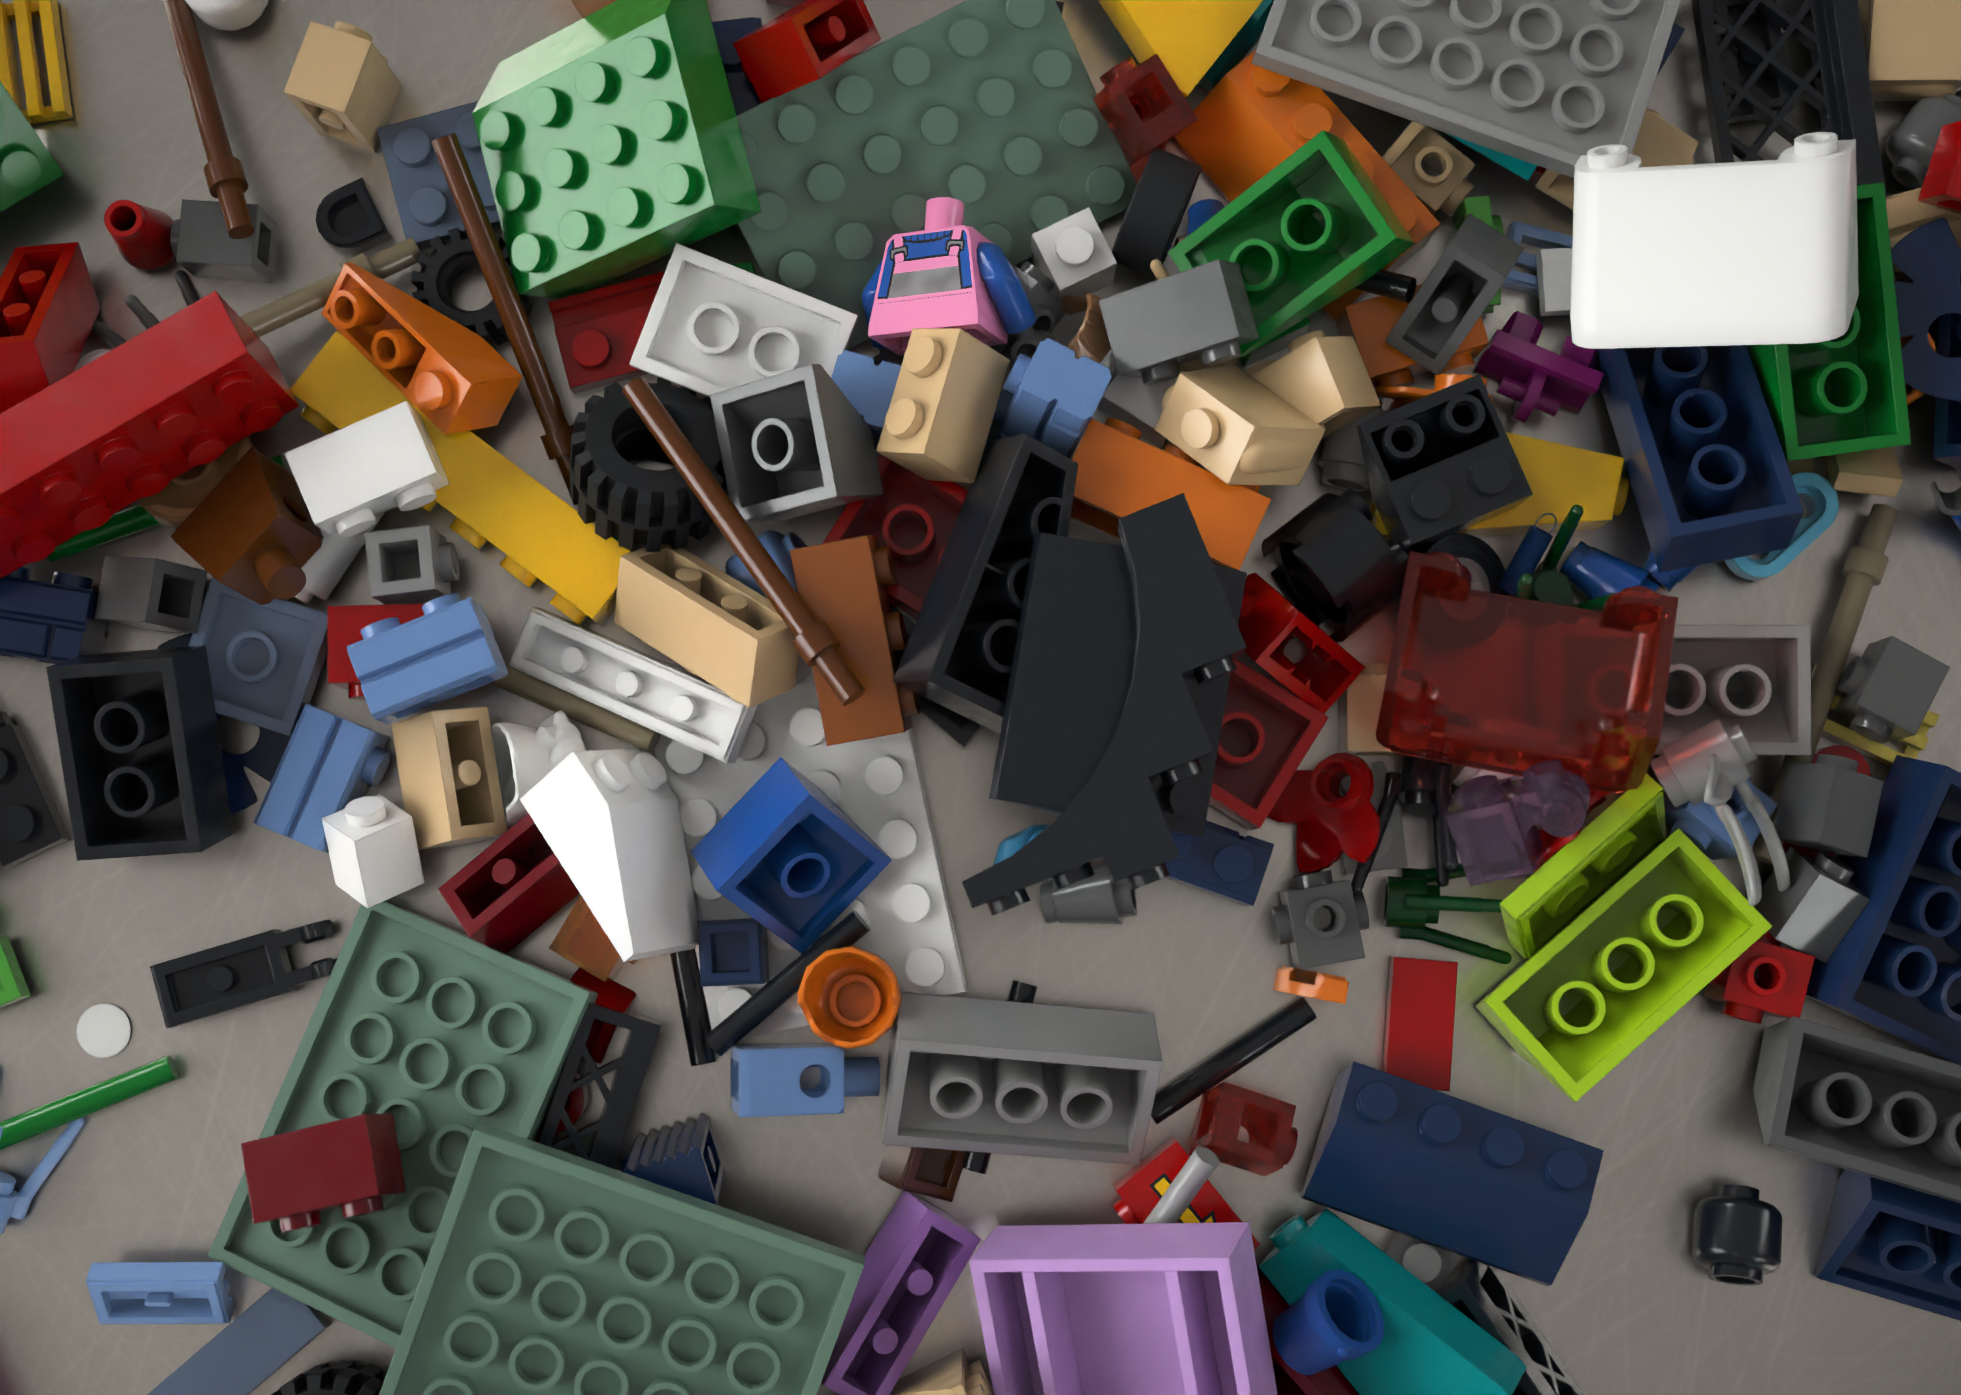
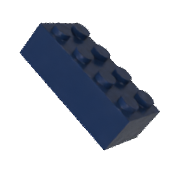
[1595,345,1804,573]

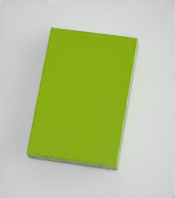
[1499,773,1666,959]

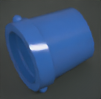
[1272,1269,1385,1376]

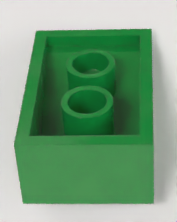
[1168,130,1415,357]

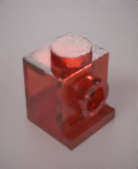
[1093,54,1198,167]
[1189,1082,1298,1177]

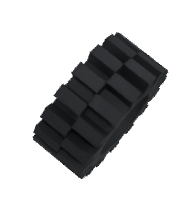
[411,227,533,346]

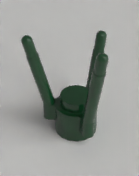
[1507,505,1621,628]
[1384,854,1525,964]

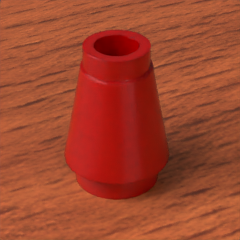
[104,200,174,269]

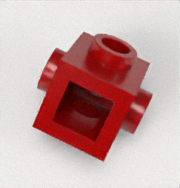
[1704,931,1815,1024]

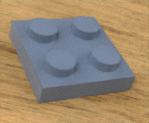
[377,101,502,250]
[188,577,328,736]

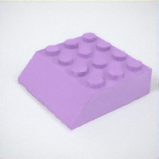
[969,1222,1278,1395]

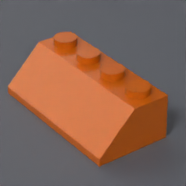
[1171,49,1440,323]

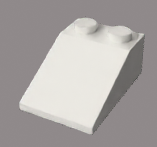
[520,748,699,962]

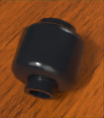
[1692,1185,1782,1286]

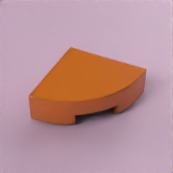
[1273,966,1349,1004]

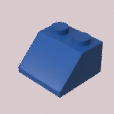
[690,757,892,954]

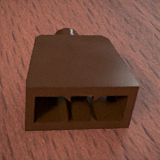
[171,447,324,605]

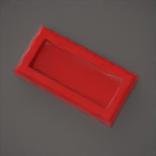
[1383,956,1458,1091]

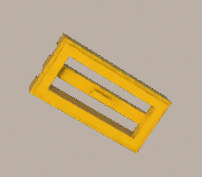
[0,0,73,125]

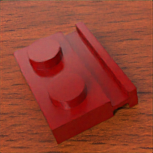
[547,271,665,394]

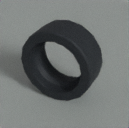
[1112,148,1202,278]

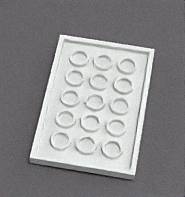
[654,657,968,1040]

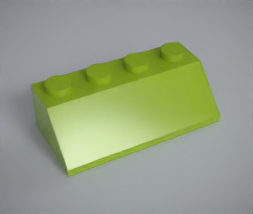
[1476,828,1772,1102]

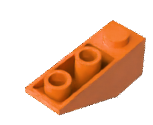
[321,262,523,435]

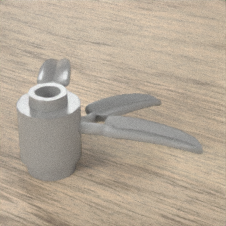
[1650,718,1790,906]

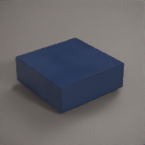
[698,918,769,987]

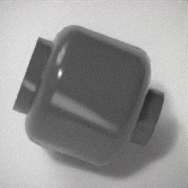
[1886,94,1961,190]

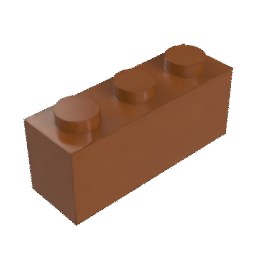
[790,535,920,746]

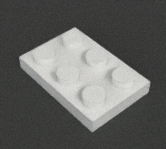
[629,243,858,397]

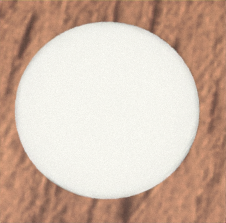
[76,1003,131,1058]

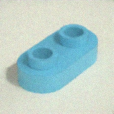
[1724,472,1839,581]

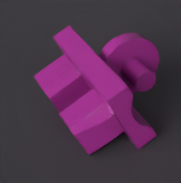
[1474,311,1604,424]

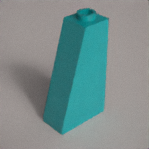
[1259,1208,1527,1395]

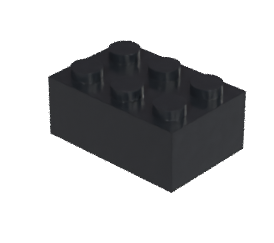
[46,645,234,861]

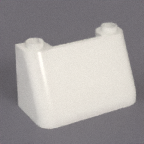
[1570,132,1859,349]

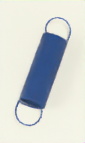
[1494,513,1557,608]

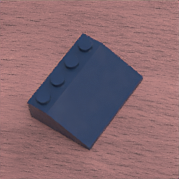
[1806,755,1961,1065]

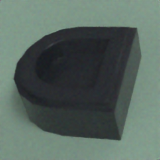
[316,177,393,254]

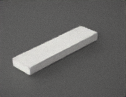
[509,607,757,763]

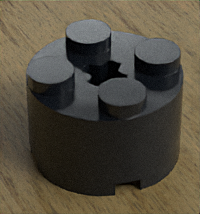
[1261,489,1413,642]

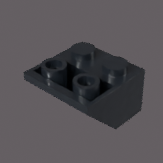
[1357,374,1533,553]

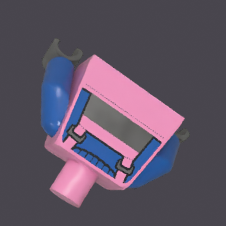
[862,197,1056,366]

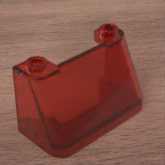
[1375,551,1678,793]

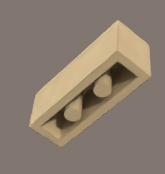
[614,544,800,708]

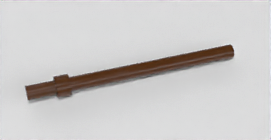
[163,0,254,239]
[431,133,578,506]
[622,377,865,706]

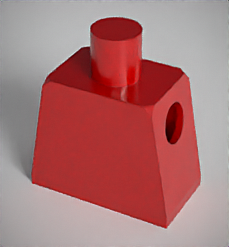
[1238,572,1366,714]

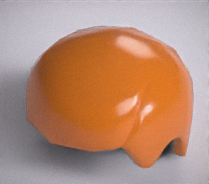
[798,946,902,1049]

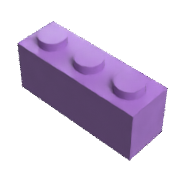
[821,1190,981,1395]

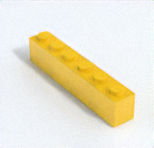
[291,331,631,627]

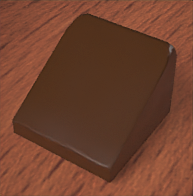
[878,1145,966,1202]

